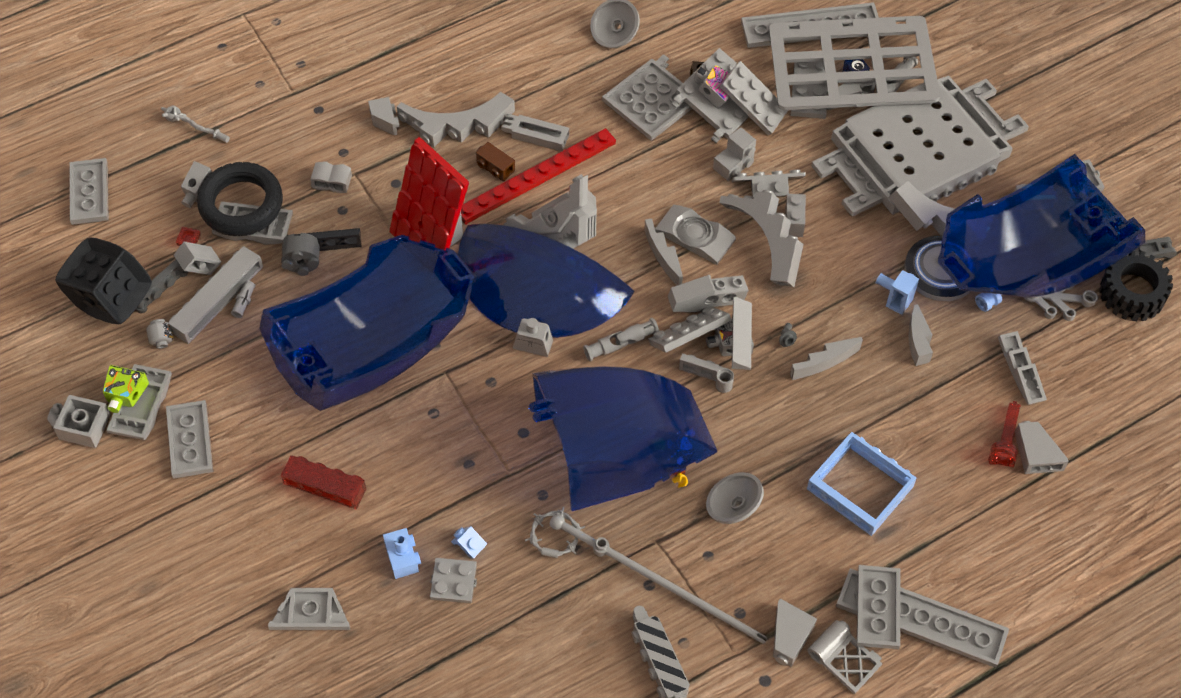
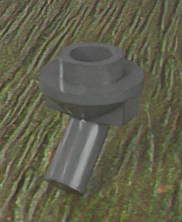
[779,323,797,347]

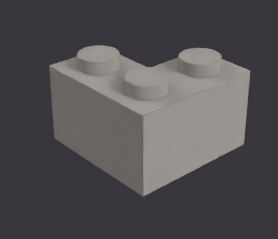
[713,127,756,181]

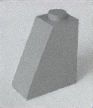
[1015,421,1068,474]
[773,599,817,667]

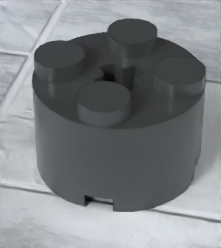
[281,233,320,276]

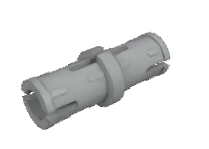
[231,280,255,318]

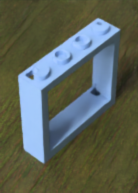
[807,432,916,536]

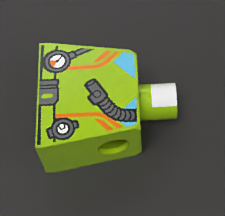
[103,365,149,413]

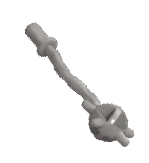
[161,105,230,143]

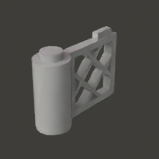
[807,620,882,694]

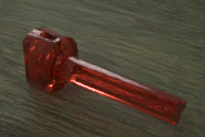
[988,401,1021,468]

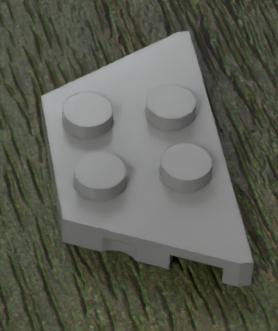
[268,588,350,630]

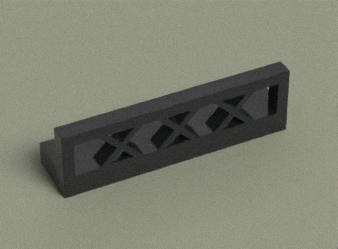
[287,228,362,251]

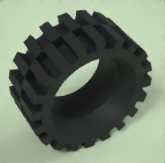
[1099,251,1173,322]

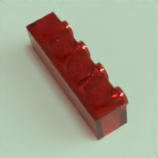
[281,455,366,510]

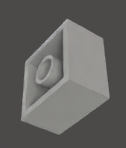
[53,395,111,448]

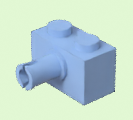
[876,270,919,315]
[383,528,421,579]

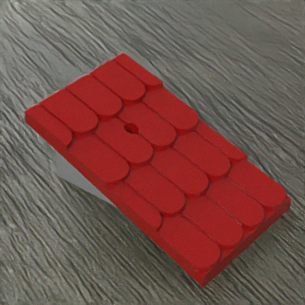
[389,137,469,277]

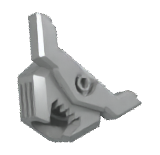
[503,174,597,255]

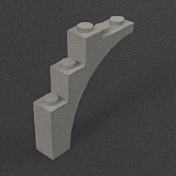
[397,92,515,147]
[888,181,1008,245]
[719,190,804,287]

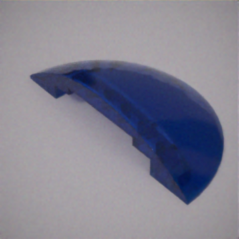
[458,224,634,338]

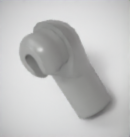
[47,403,63,427]

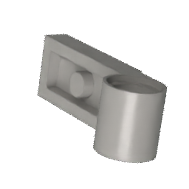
[679,353,734,393]

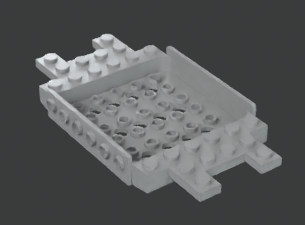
[811,76,1029,217]

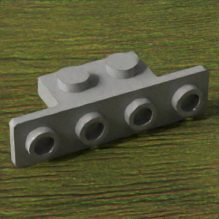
[732,170,805,197]

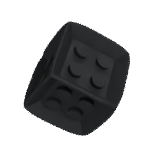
[55,237,152,325]

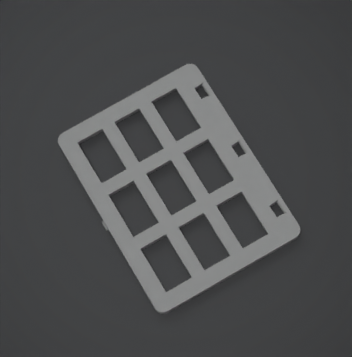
[769,16,940,110]

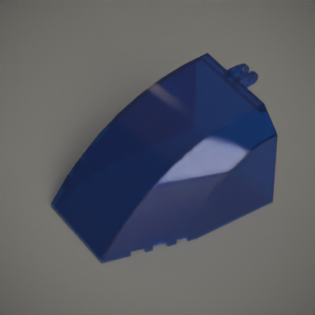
[528,366,717,511]

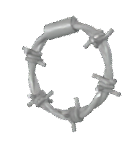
[525,507,585,558]

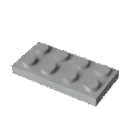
[719,61,788,135]
[790,61,828,119]
[70,158,109,225]
[648,307,732,353]
[166,400,213,479]
[856,565,900,649]

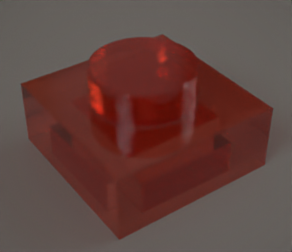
[176,227,201,246]

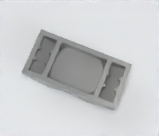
[212,201,293,245]
[655,205,736,265]
[107,364,172,440]

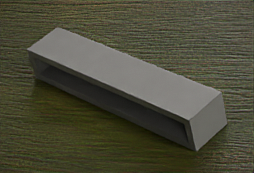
[168,246,263,344]

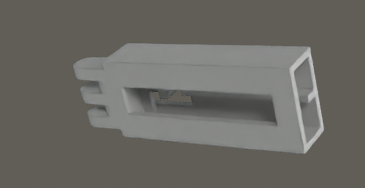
[501,114,569,151]

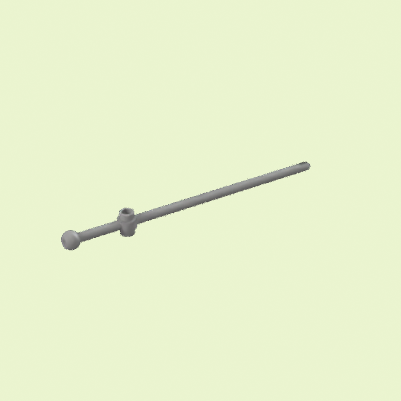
[549,514,768,644]

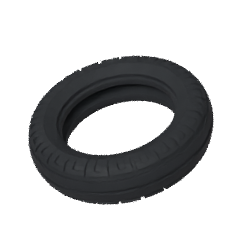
[197,162,283,236]

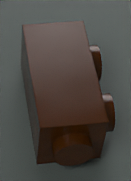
[476,142,515,182]

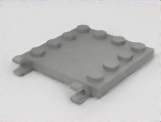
[671,48,749,143]
[602,55,692,141]

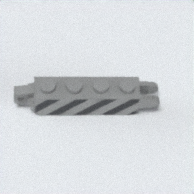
[631,605,690,698]

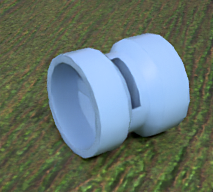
[975,287,1002,312]

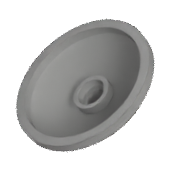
[590,0,640,49]
[706,472,764,524]

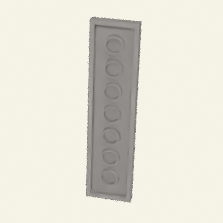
[741,2,879,48]
[836,568,1009,668]

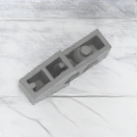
[668,275,749,312]

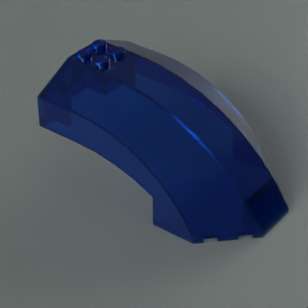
[938,154,1146,297]
[259,235,475,411]

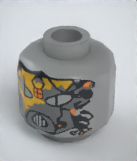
[146,319,173,349]

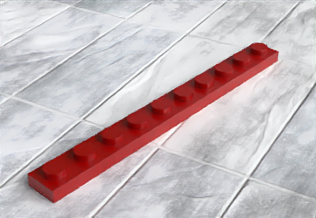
[461,128,616,225]

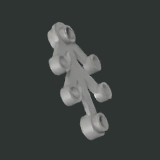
[1022,275,1098,321]

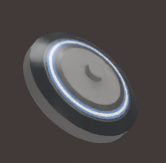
[904,236,980,301]

